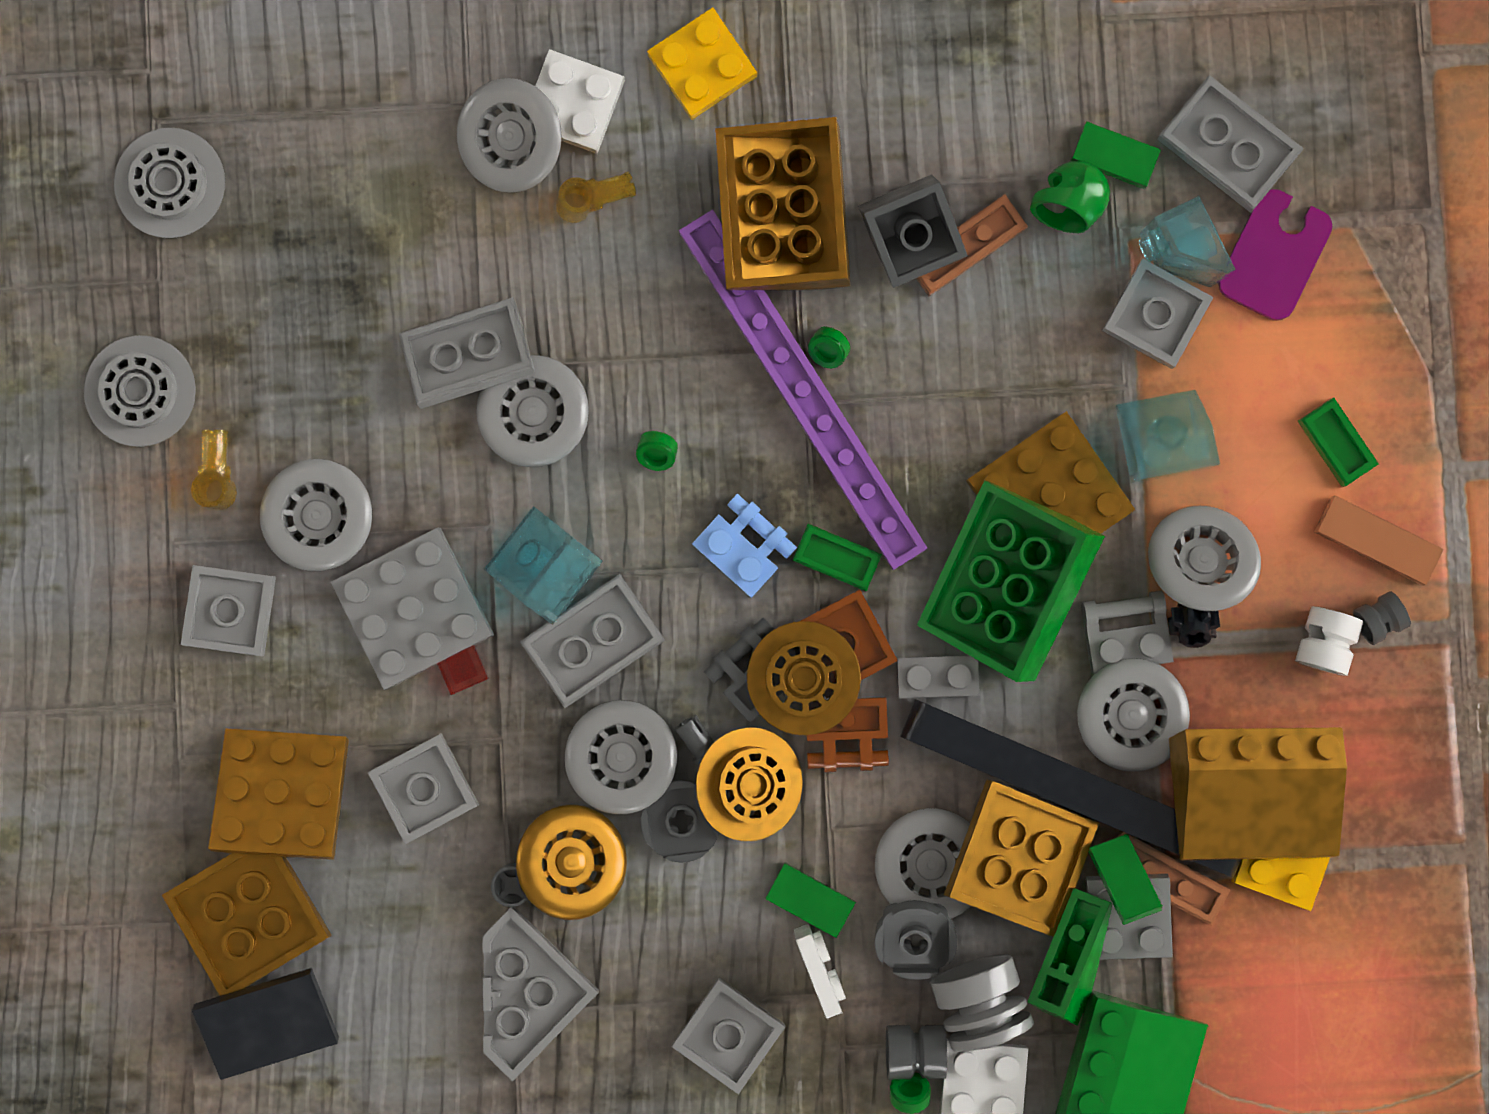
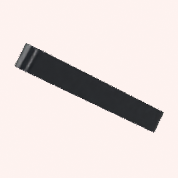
[900,699,1241,878]

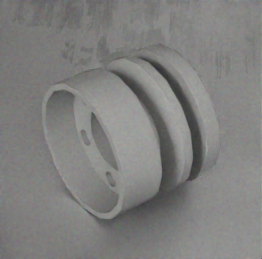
[930,954,1034,1052]

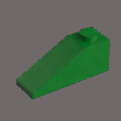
[1027,888,1113,1026]

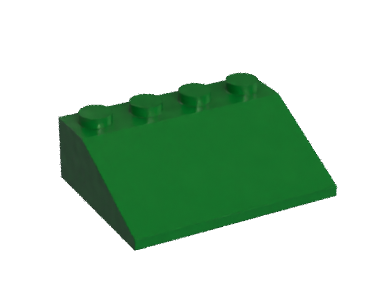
[917,480,1105,682]
[1055,990,1208,1114]

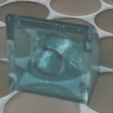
[1139,196,1236,287]
[1116,390,1220,483]
[484,506,603,624]

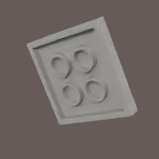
[331,527,494,690]

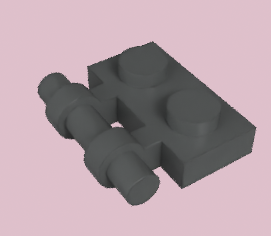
[704,618,797,722]

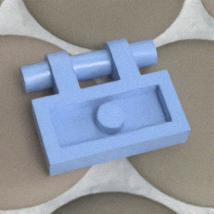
[692,494,797,598]

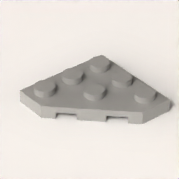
[482,907,599,1082]

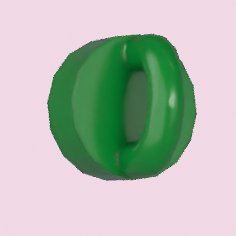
[808,326,851,369]
[636,431,678,471]
[890,1072,931,1114]

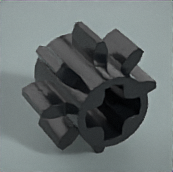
[1168,603,1220,648]

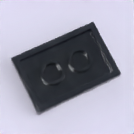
[192,968,339,1080]

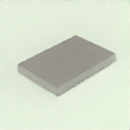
[1157,75,1304,213]
[399,297,535,409]
[520,574,665,708]

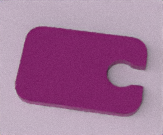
[1218,189,1333,321]

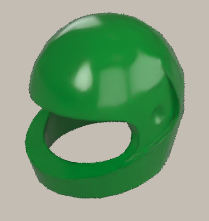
[1030,161,1110,233]

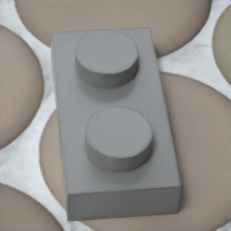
[897,656,980,698]

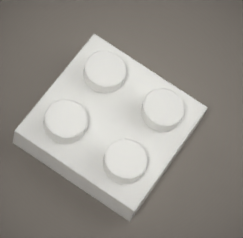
[526,49,625,154]
[794,924,846,1019]
[939,1038,1028,1114]

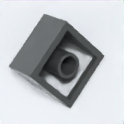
[858,174,968,288]

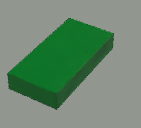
[1071,121,1161,190]
[1298,398,1379,487]
[792,524,882,592]
[1089,834,1162,925]
[765,862,856,938]

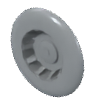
[457,78,562,193]
[114,128,225,238]
[84,335,196,447]
[476,355,589,467]
[260,459,372,571]
[1148,506,1261,611]
[1077,658,1190,772]
[564,700,677,814]
[875,808,971,919]

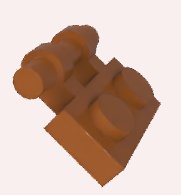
[806,697,889,772]

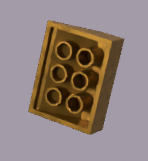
[715,117,851,290]
[1169,727,1347,860]

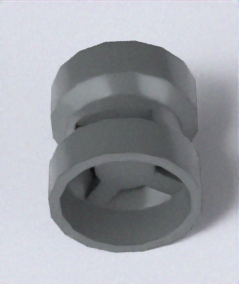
[1353,591,1411,645]
[491,862,528,907]

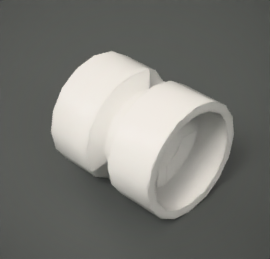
[1295,606,1363,676]

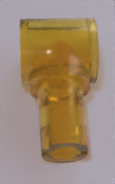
[556,171,636,223]
[191,429,237,510]

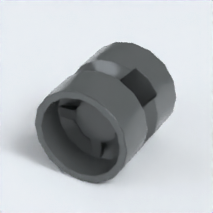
[886,1024,947,1080]

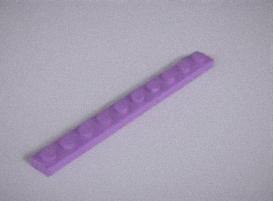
[679,209,928,570]

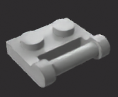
[1081,590,1174,674]

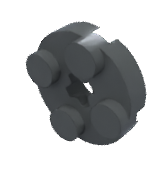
[641,780,720,863]
[875,900,957,980]

